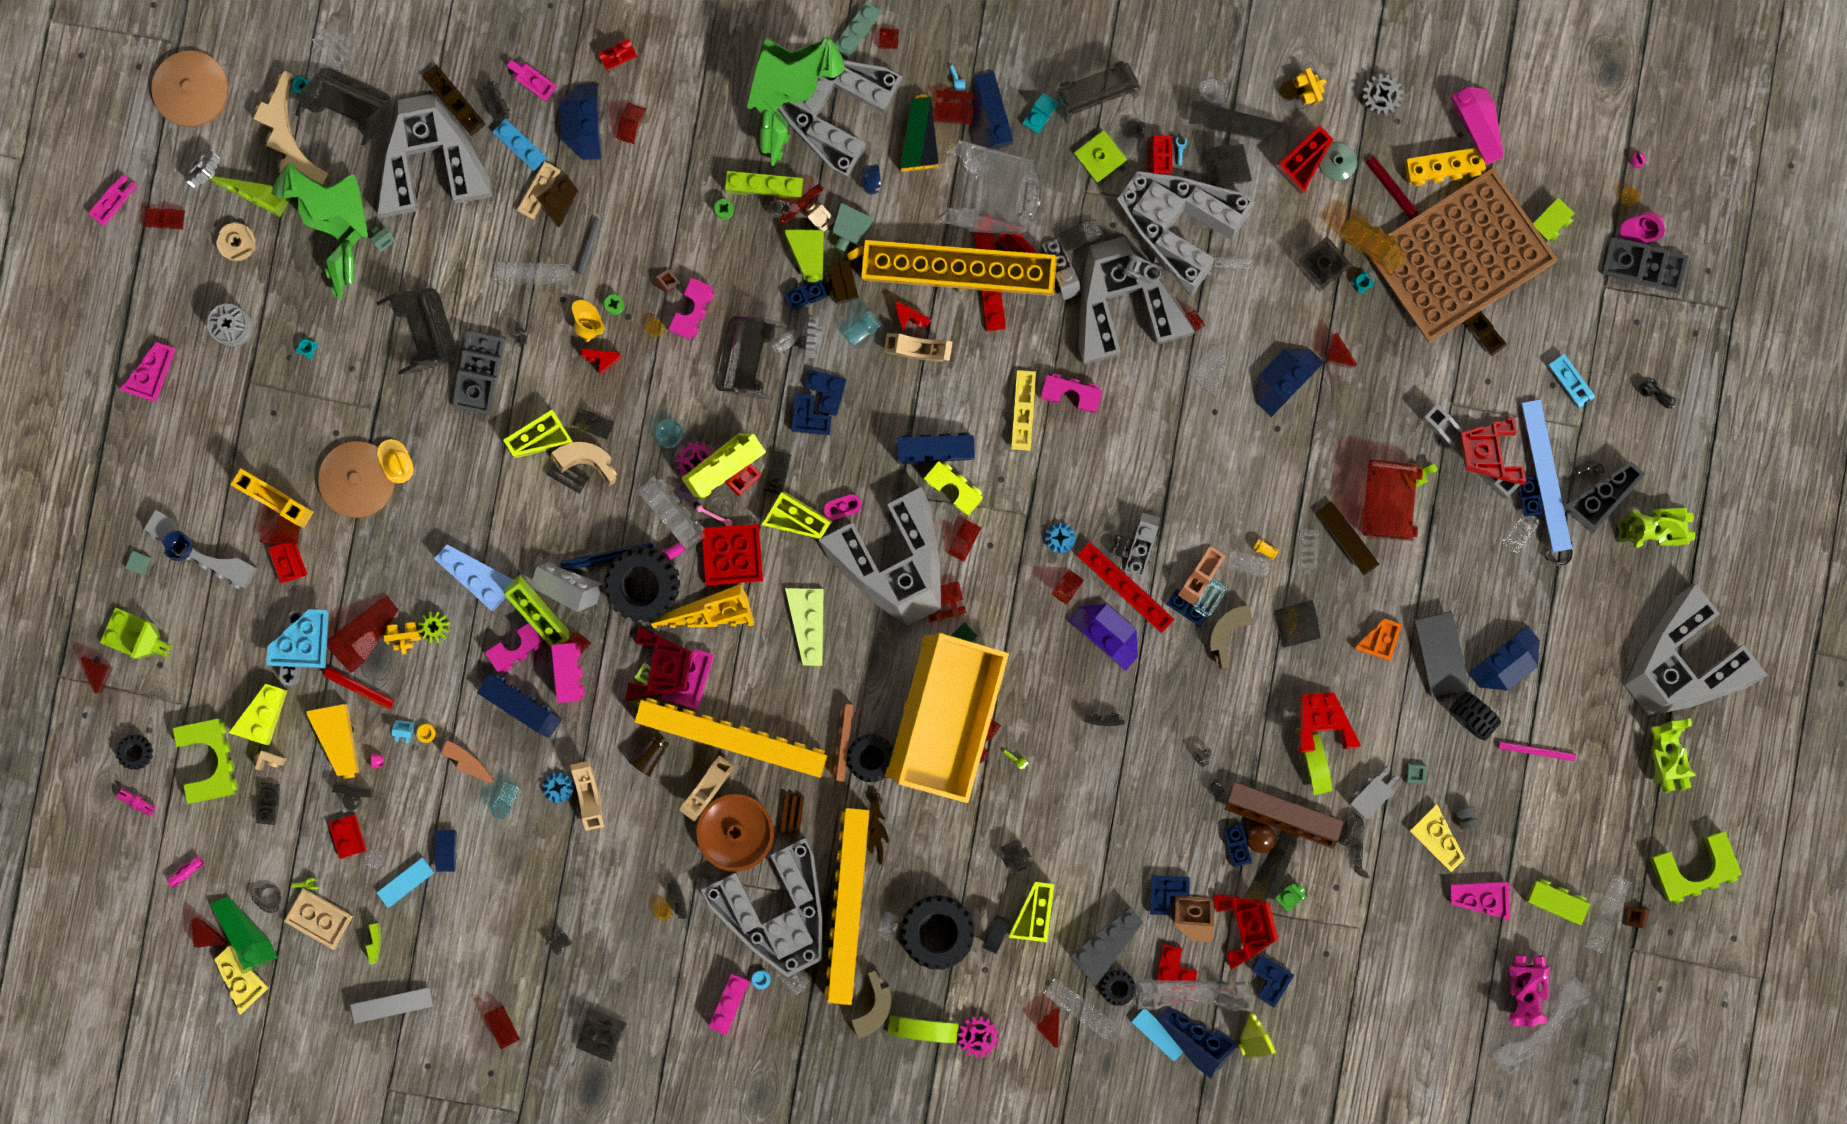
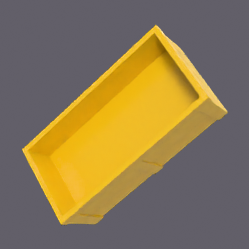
[885,633,1009,803]

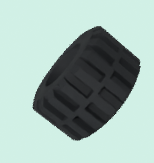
[1449,691,1501,741]
[847,734,893,782]

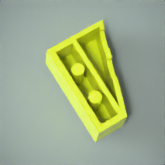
[503,410,573,458]
[1008,881,1054,942]

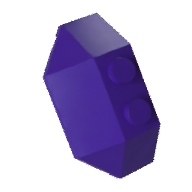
[1068,604,1138,671]

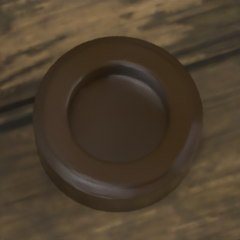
[1280,81,1299,101]

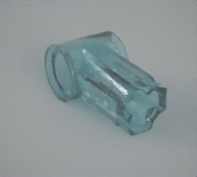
[843,310,883,347]
[491,781,521,820]

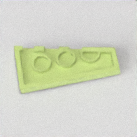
[785,588,824,666]

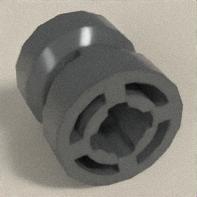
[1455,806,1479,830]

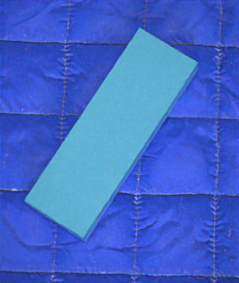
[377,857,435,908]
[1131,1008,1183,1061]

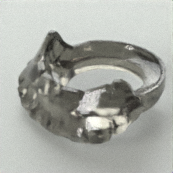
[1542,541,1573,566]
[251,884,281,914]

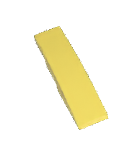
[1011,370,1036,451]

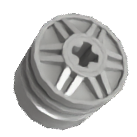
[207,304,253,347]

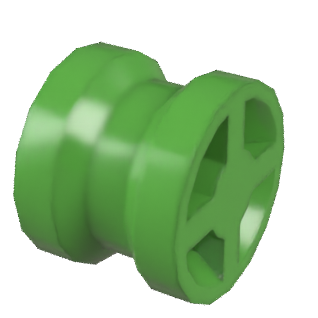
[714,199,734,220]
[604,294,624,315]

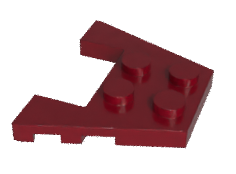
[625,627,692,701]

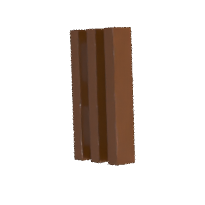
[780,795,805,836]

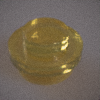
[1621,187,1640,206]
[646,318,665,338]
[654,902,673,921]

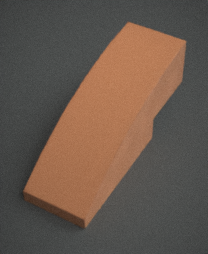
[1178,546,1226,606]
[441,740,495,783]

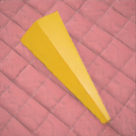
[651,584,754,628]

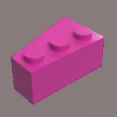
[551,642,585,703]

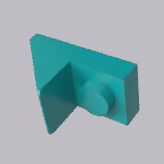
[1022,93,1059,135]

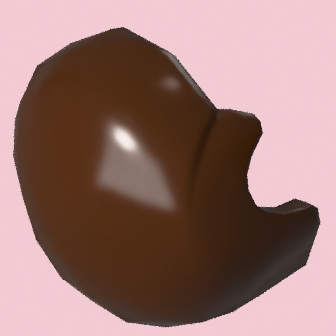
[1247,822,1276,853]

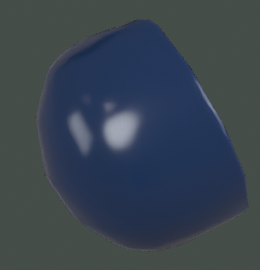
[859,164,881,195]
[162,531,193,562]

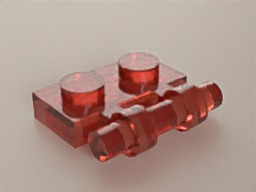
[934,89,974,125]
[928,581,967,622]

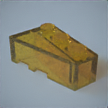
[1339,214,1405,276]

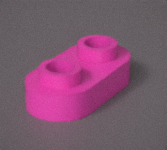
[824,494,862,520]

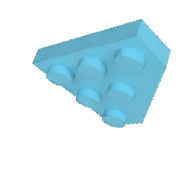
[266,609,329,668]

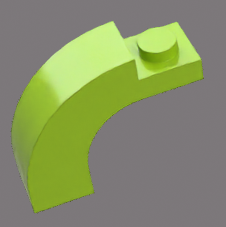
[1296,728,1333,795]
[887,1015,958,1043]

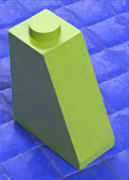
[785,230,824,282]

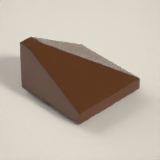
[651,268,680,293]
[1625,906,1650,928]

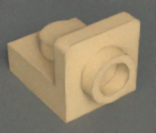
[803,201,836,231]
[254,751,286,770]

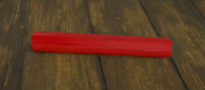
[323,668,394,709]

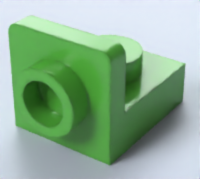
[1274,882,1306,912]

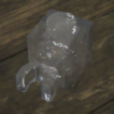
[877,910,903,941]

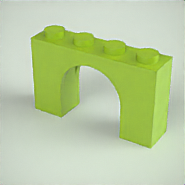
[173,719,238,804]
[1650,831,1742,904]

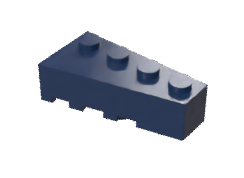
[897,432,975,464]
[477,674,562,739]

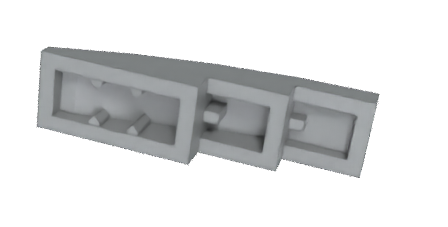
[350,988,433,1024]

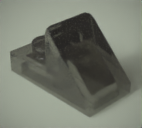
[572,409,614,440]

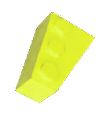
[762,491,833,539]
[229,684,288,745]

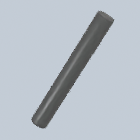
[576,219,601,275]

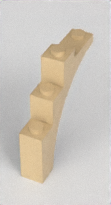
[253,70,331,187]

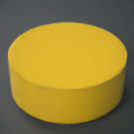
[846,246,864,261]
[416,724,436,743]

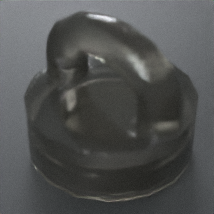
[1192,748,1212,767]

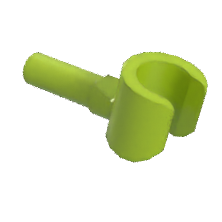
[1003,749,1029,770]
[291,878,319,890]

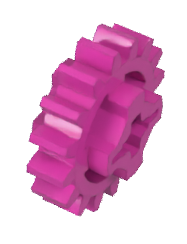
[675,441,712,477]
[958,1016,1000,1058]

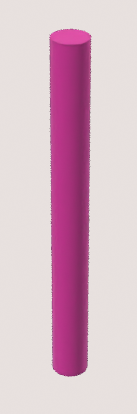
[1498,741,1576,761]

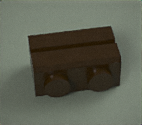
[824,260,859,305]

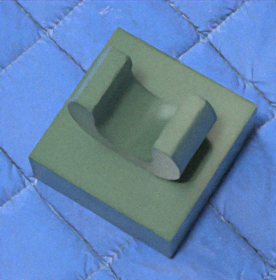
[371,226,396,252]

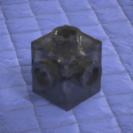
[1001,839,1031,873]

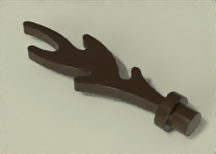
[868,793,889,865]

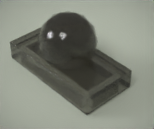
[332,785,374,810]

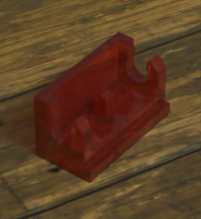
[484,1005,520,1049]

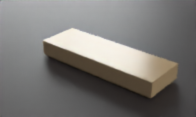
[516,161,561,220]

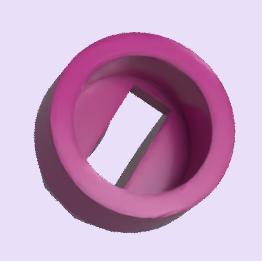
[1629,152,1646,168]
[370,753,384,769]

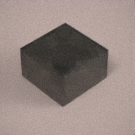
[1296,236,1352,292]

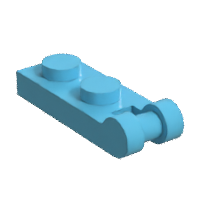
[1548,354,1595,409]

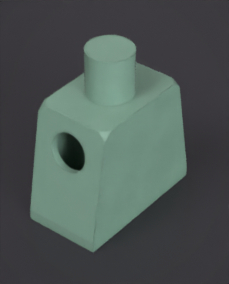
[832,203,874,252]

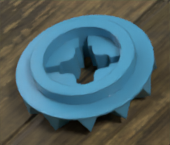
[1045,523,1076,553]
[542,772,573,803]

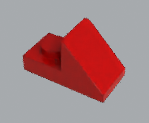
[895,301,931,332]
[581,349,622,375]
[726,463,762,497]

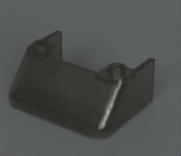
[1056,61,1140,123]
[295,68,390,146]
[376,288,458,375]
[716,316,787,400]

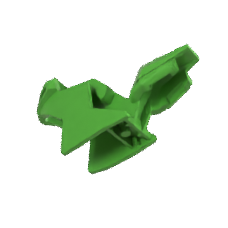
[747,36,845,166]
[271,162,368,300]

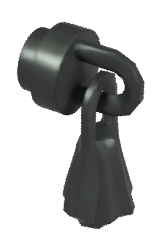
[1639,378,1676,409]

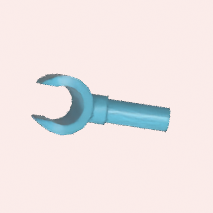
[949,65,965,91]
[1175,137,1187,165]

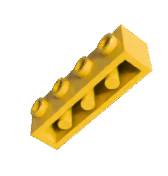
[1404,148,1486,186]

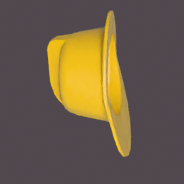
[571,300,605,342]
[377,439,414,484]

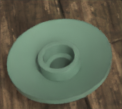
[1319,143,1357,181]

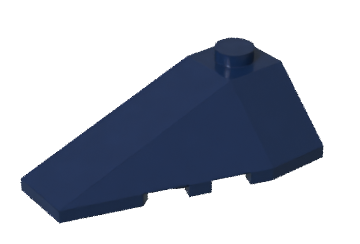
[971,71,1013,154]
[1157,1007,1238,1079]

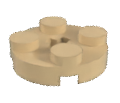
[216,223,256,261]

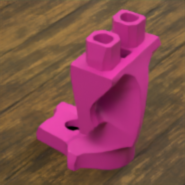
[1509,954,1550,1027]

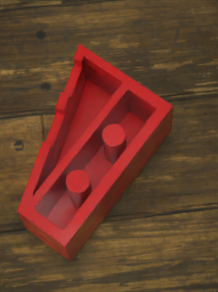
[1274,125,1333,194]

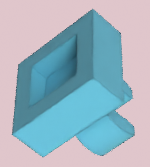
[392,720,415,744]

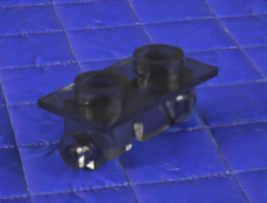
[479,80,510,122]

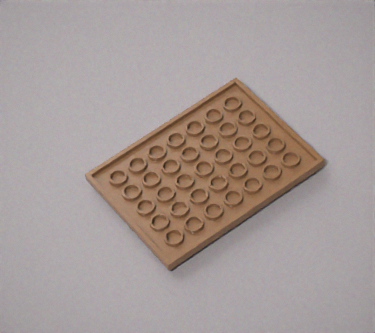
[1365,168,1558,343]

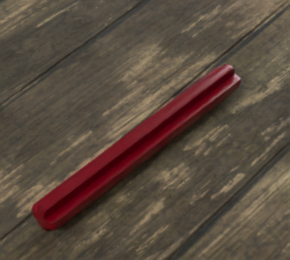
[1366,156,1420,220]

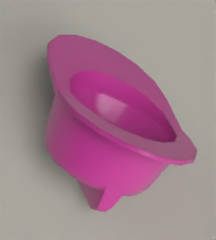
[1620,212,1665,243]

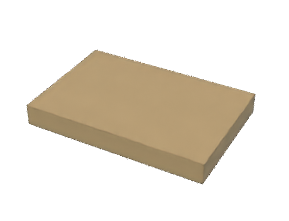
[283,888,354,950]

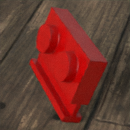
[268,539,307,585]
[328,814,367,859]

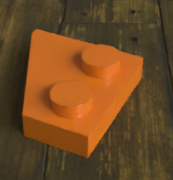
[1355,618,1402,661]

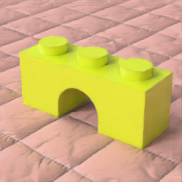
[924,461,983,516]

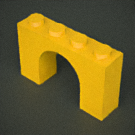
[230,468,314,528]

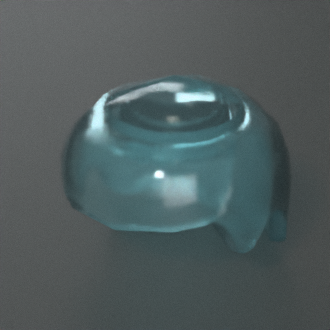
[654,419,684,448]

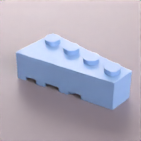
[434,545,513,611]

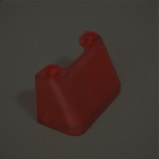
[1362,459,1423,542]

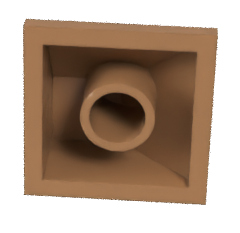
[1175,896,1214,942]

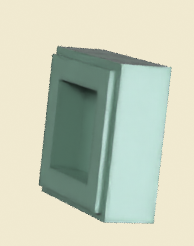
[125,551,151,576]
[1406,764,1427,784]

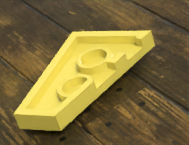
[1410,804,1465,872]
[214,946,269,1015]

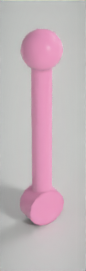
[696,505,732,526]

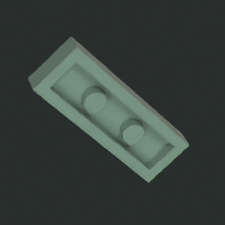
[835,1,882,59]

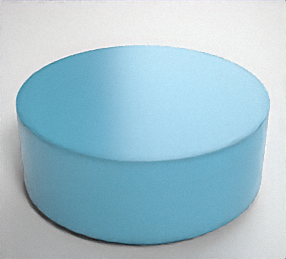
[751,970,771,989]

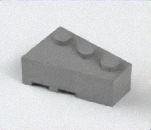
[531,563,603,612]

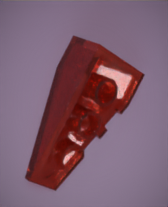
[327,595,399,673]

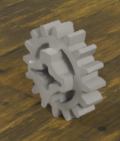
[1362,74,1404,116]
[185,150,220,188]
[801,316,823,358]

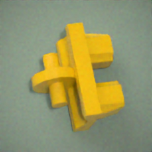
[1293,68,1327,106]
[384,622,421,655]

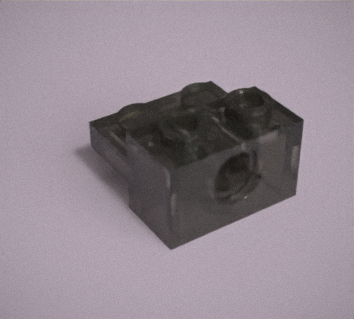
[1204,144,1252,188]
[575,1009,627,1062]

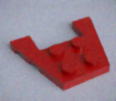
[1460,417,1526,485]
[1297,692,1361,753]
[1213,894,1279,969]

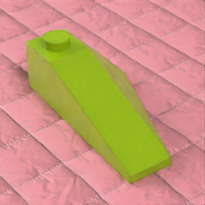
[210,176,290,217]

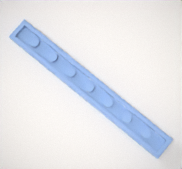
[1521,400,1572,553]

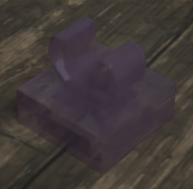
[677,482,697,507]

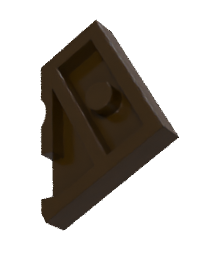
[536,175,578,227]

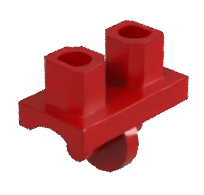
[598,39,638,71]

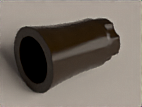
[628,733,669,777]

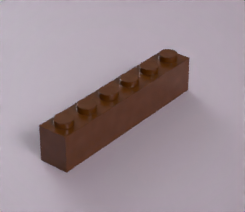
[1224,782,1344,849]

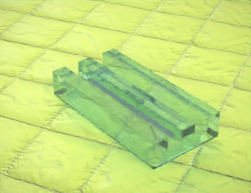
[1193,577,1229,619]

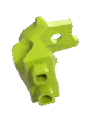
[1617,508,1695,548]
[1651,718,1696,793]

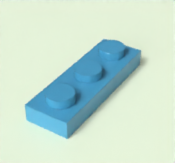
[493,118,547,172]

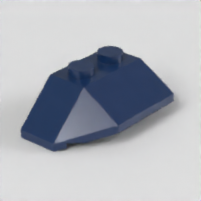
[560,83,601,160]
[1257,349,1324,417]
[1468,625,1540,691]

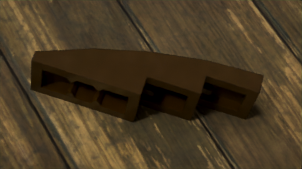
[422,64,486,137]
[1463,310,1507,357]
[1316,502,1379,576]

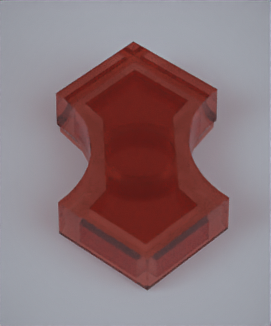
[779,184,823,224]

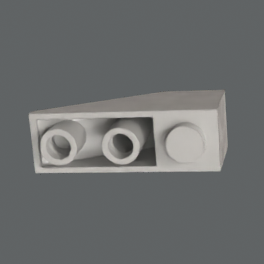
[1042,238,1082,300]
[1124,513,1160,577]

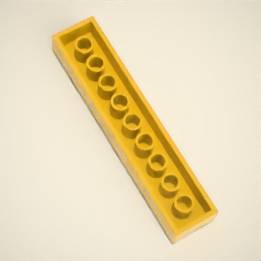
[861,240,1057,296]
[635,698,828,778]
[825,808,870,1005]

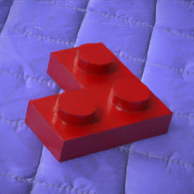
[1156,944,1198,990]

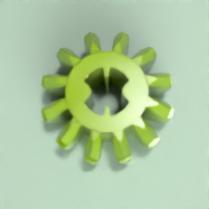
[418,611,451,643]

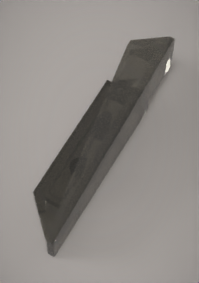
[1189,101,1283,141]
[1243,831,1298,901]

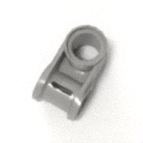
[1123,255,1161,284]

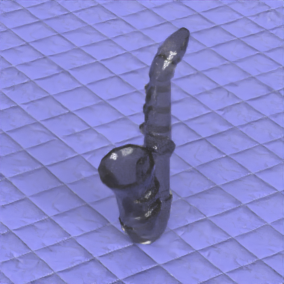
[1338,814,1370,879]

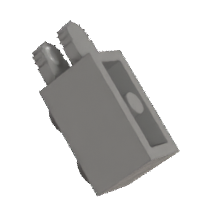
[1349,766,1399,820]

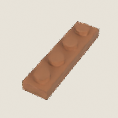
[833,704,854,782]

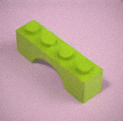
[725,171,804,201]

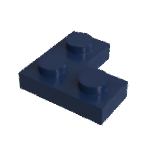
[805,369,847,417]
[792,394,832,436]
[1150,876,1190,915]
[1251,954,1294,1008]

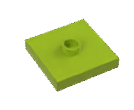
[1074,130,1127,184]

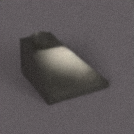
[1274,600,1321,648]

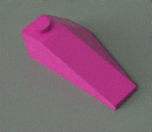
[1451,87,1504,165]

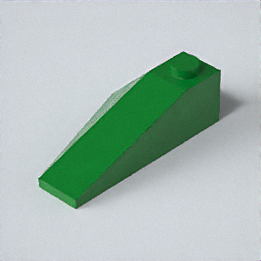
[210,897,278,974]

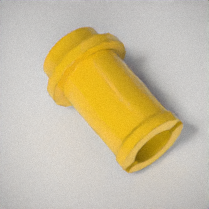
[1253,539,1279,561]

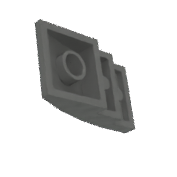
[1602,237,1689,294]
[452,330,506,415]
[1414,611,1469,697]

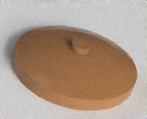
[152,51,229,127]
[318,441,396,518]

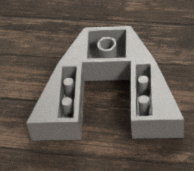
[778,60,902,180]
[378,93,493,218]
[1117,171,1254,297]
[1078,236,1195,365]
[819,487,941,626]
[1625,584,1768,716]
[701,838,822,977]

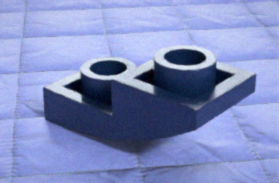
[785,280,829,311]
[1517,476,1543,517]
[1166,588,1210,627]
[1223,824,1252,868]
[435,830,457,872]

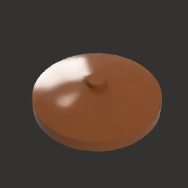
[697,794,774,872]

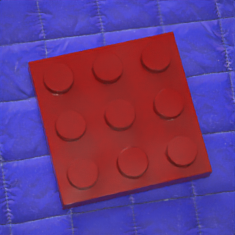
[701,524,763,586]

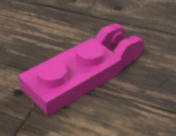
[89,174,137,227]

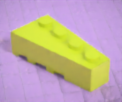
[681,433,766,498]

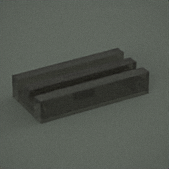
[546,463,590,494]

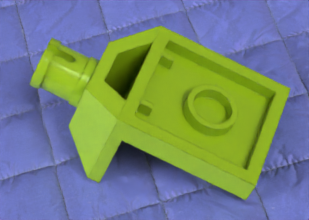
[100,608,173,659]

